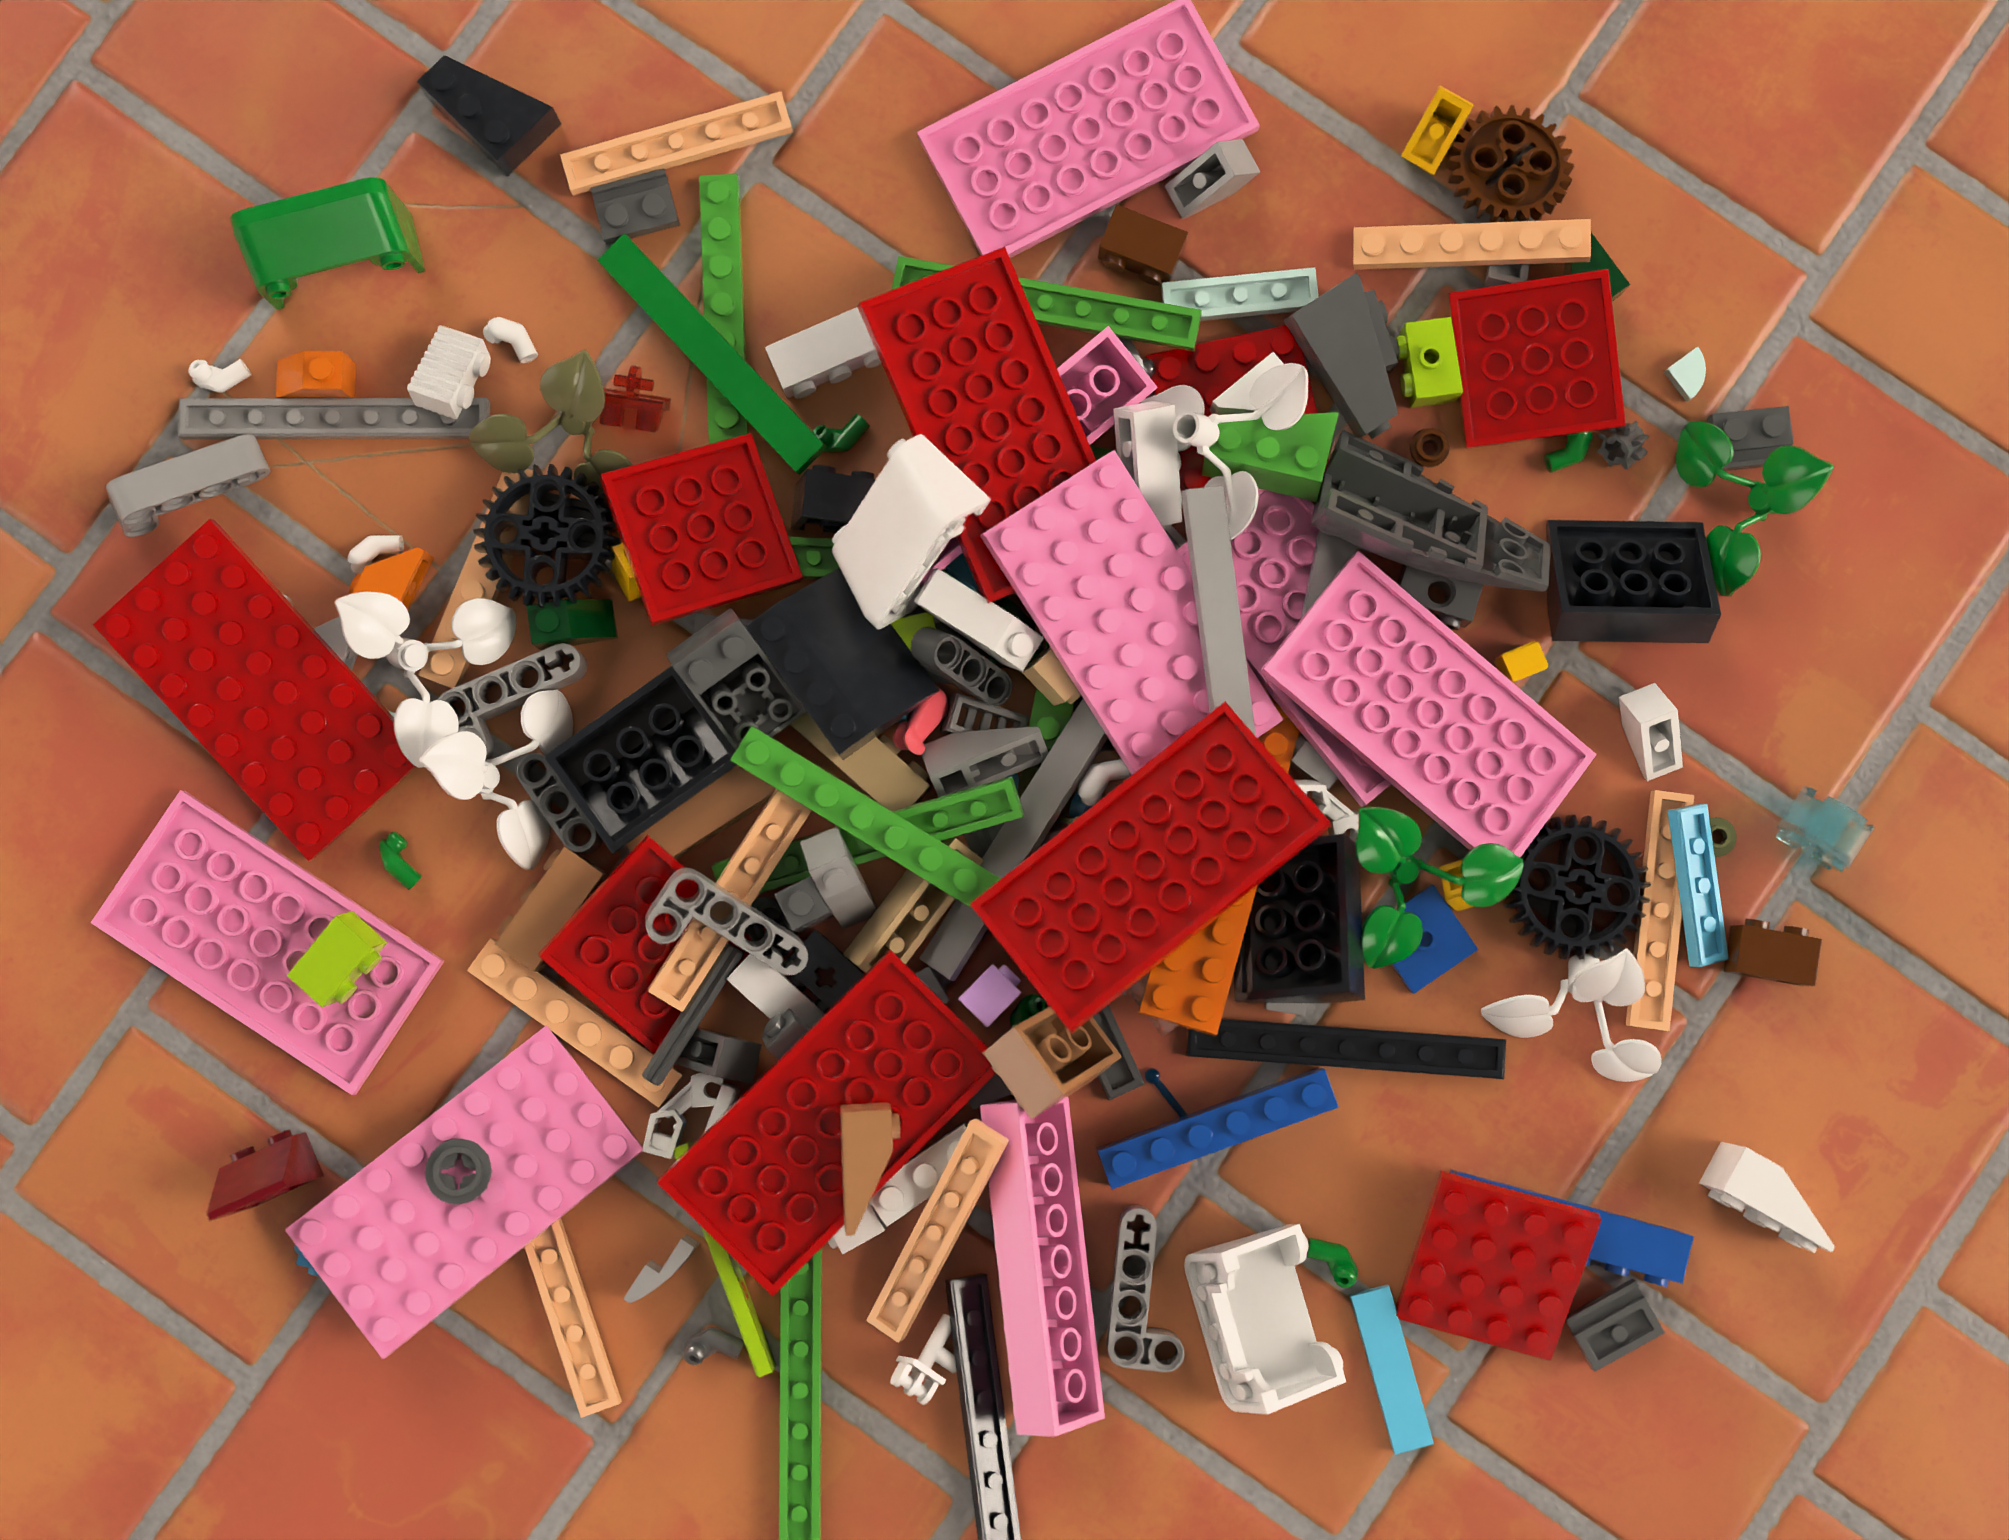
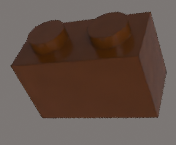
[1098,204,1188,286]
[1724,919,1822,986]

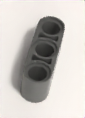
[911,626,1013,706]
[516,753,603,854]

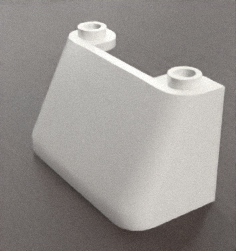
[832,434,991,630]
[1184,1224,1346,1414]

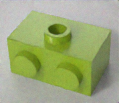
[1395,317,1463,408]
[287,911,388,1007]

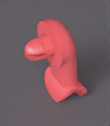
[893,688,949,755]

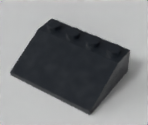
[1546,520,1721,643]
[746,568,939,760]
[544,666,737,854]
[1234,834,1365,1003]

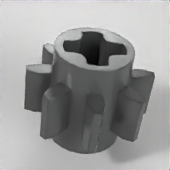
[1597,421,1649,470]

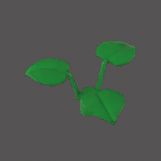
[1676,421,1834,597]
[1355,807,1524,969]

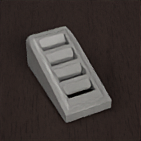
[940,693,1030,735]

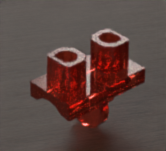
[599,365,671,432]

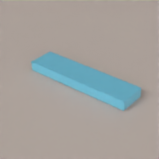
[1667,804,1729,967]
[1349,1284,1434,1455]

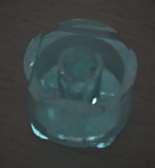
[1775,786,1875,872]

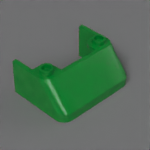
[230,177,426,310]

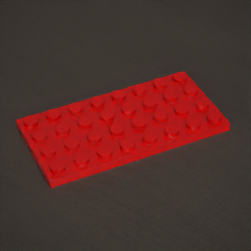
[857,247,1096,603]
[92,519,416,861]
[970,701,1331,1033]
[657,949,996,1296]

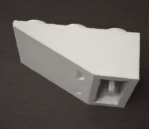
[1699,1142,1835,1253]

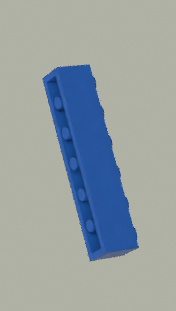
[1096,1067,1339,1189]
[1450,1169,1694,1287]

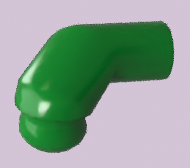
[813,413,870,452]
[1544,432,1593,473]
[379,832,422,890]
[1010,994,1047,1029]
[1306,1238,1358,1288]

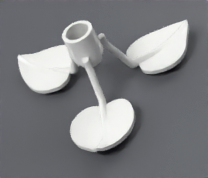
[1141,363,1308,541]
[335,592,516,768]
[419,689,573,870]
[1481,948,1662,1082]

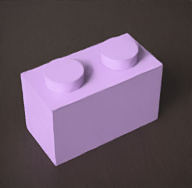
[959,964,1021,1027]

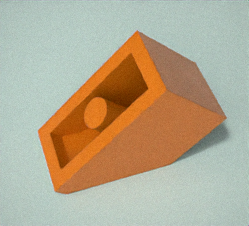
[276,351,356,398]
[349,547,434,611]

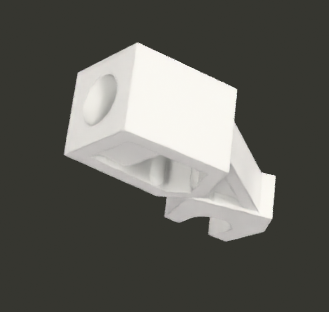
[1294,780,1358,843]
[642,1073,725,1159]

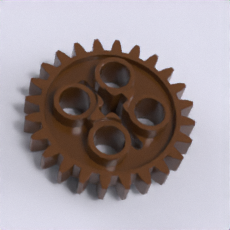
[1446,105,1574,223]

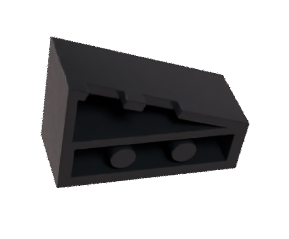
[417,55,562,177]

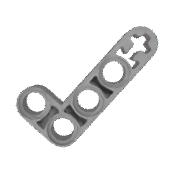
[106,434,271,537]
[438,643,588,761]
[645,868,808,975]
[1106,1204,1185,1372]

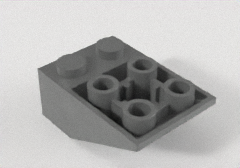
[666,608,807,750]

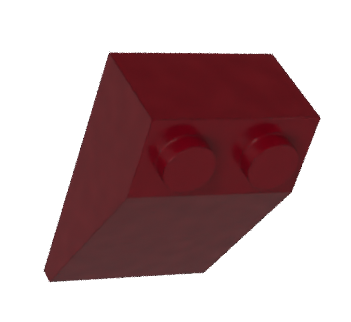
[206,1130,324,1221]

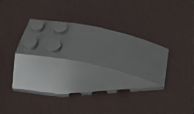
[1311,430,1550,592]

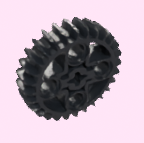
[473,464,621,608]
[1503,814,1651,960]

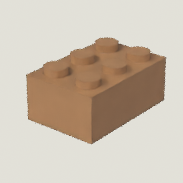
[983,1007,1122,1120]

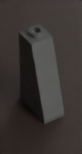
[1283,273,1398,439]

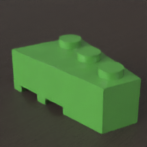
[1202,412,1339,502]

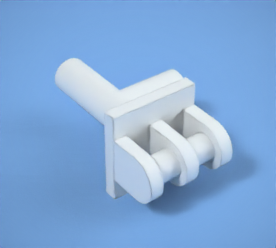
[890,1314,957,1405]

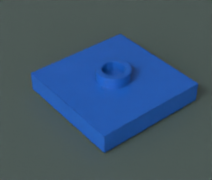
[1391,884,1479,994]

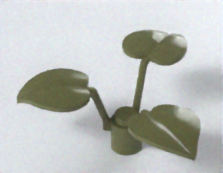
[469,350,632,507]

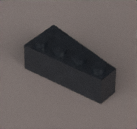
[791,465,876,534]

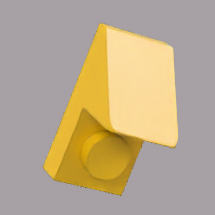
[1401,86,1474,175]

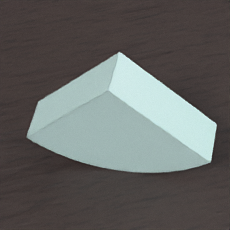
[1664,347,1706,402]

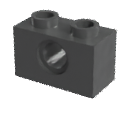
[1397,564,1483,630]

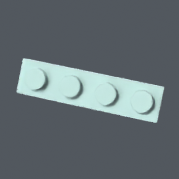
[1161,267,1319,321]

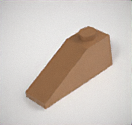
[840,1103,900,1236]

